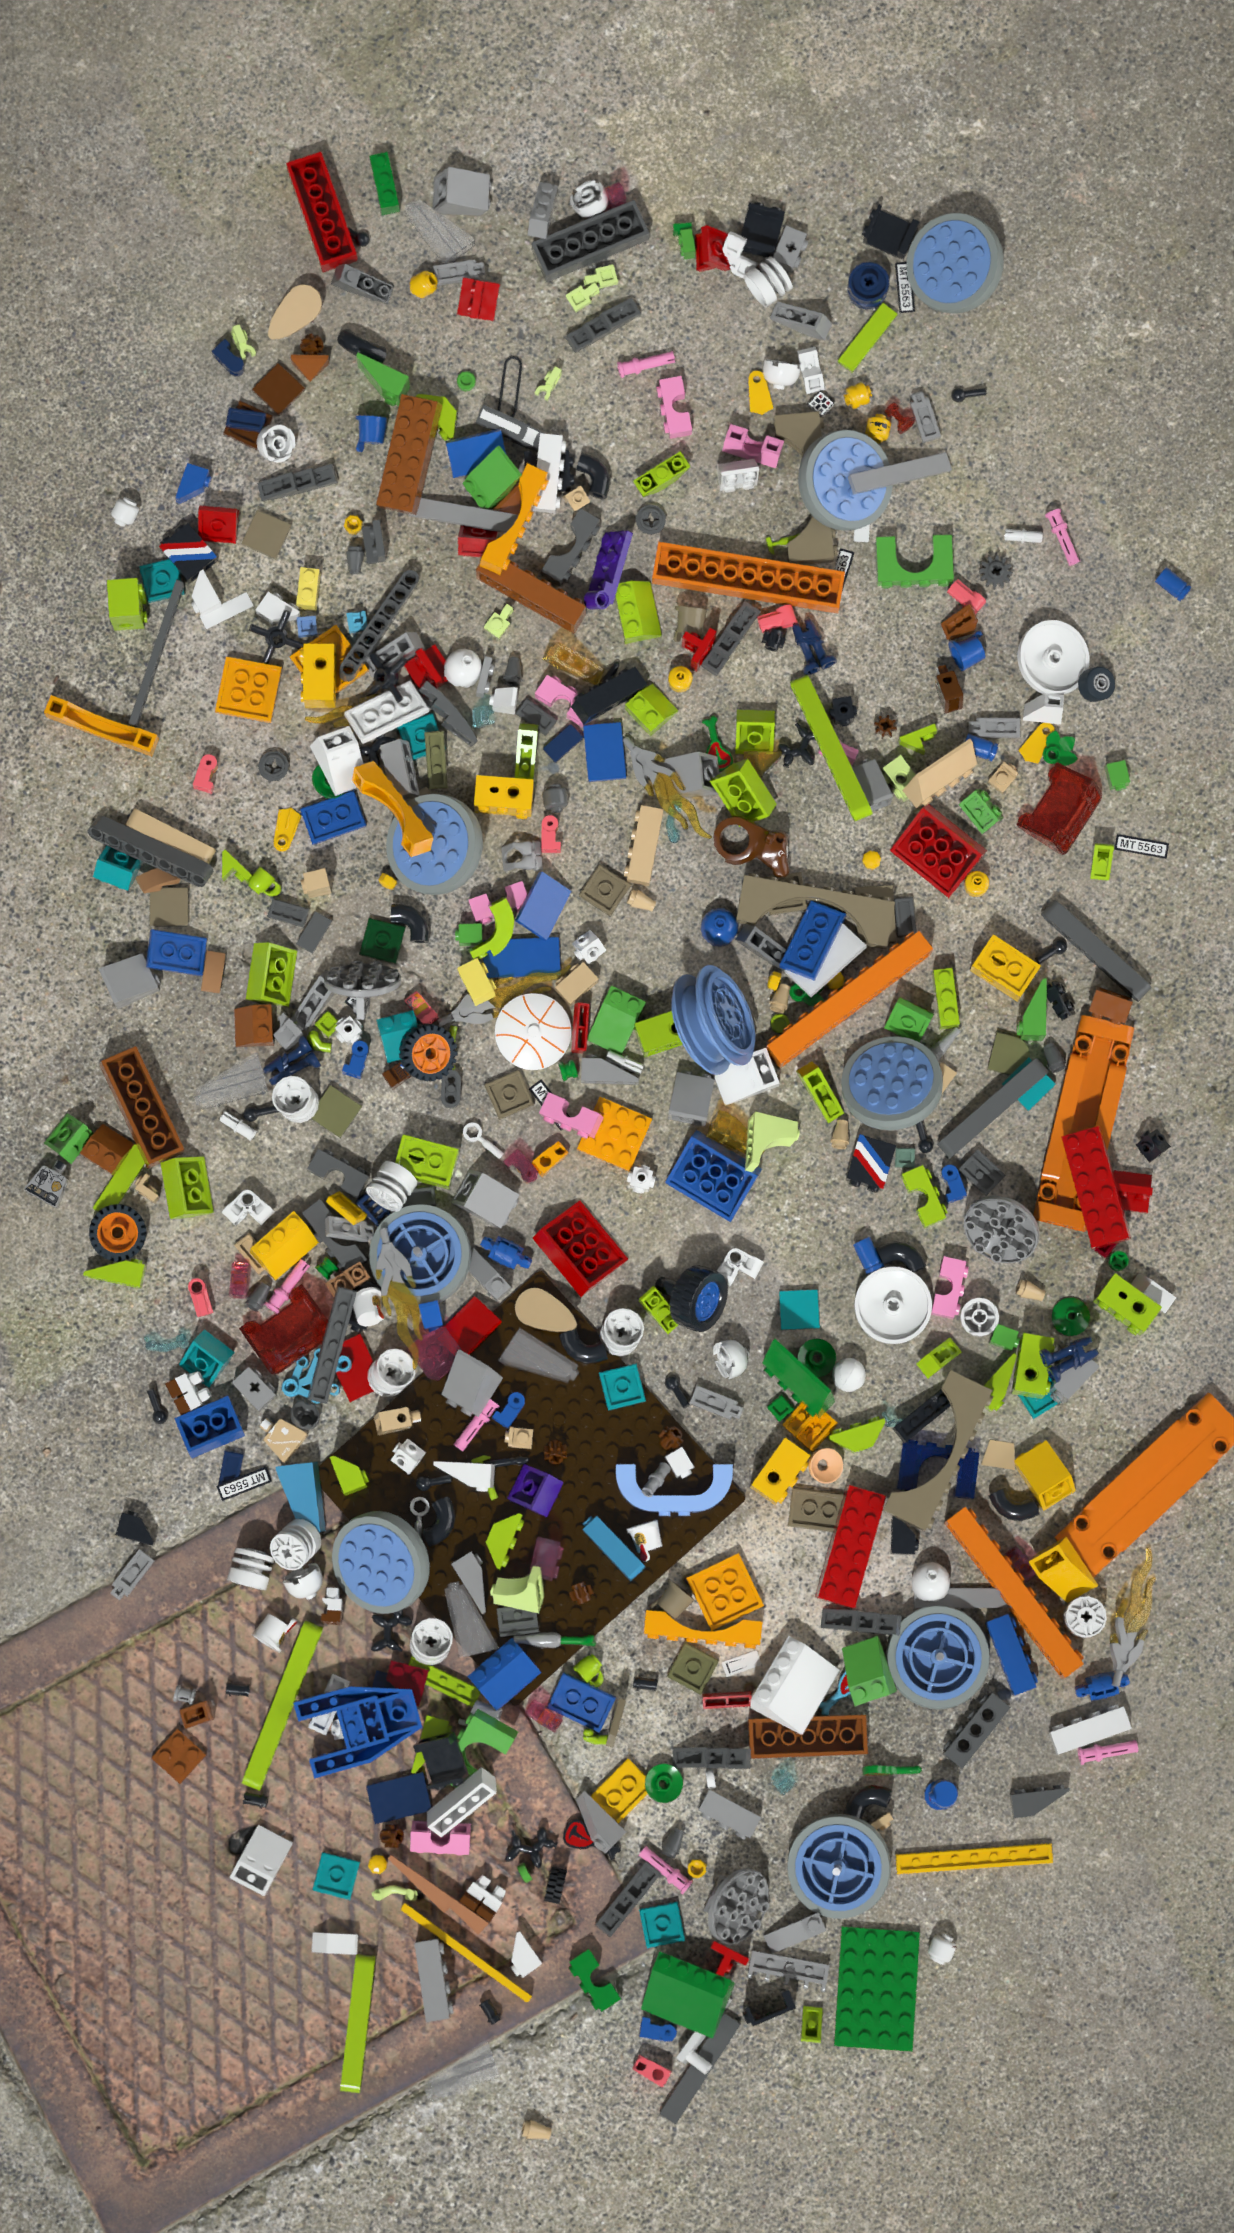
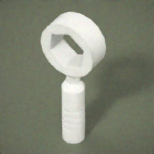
[463,1122,504,1159]
[410,1497,430,1539]

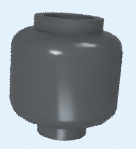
[542,784,568,813]

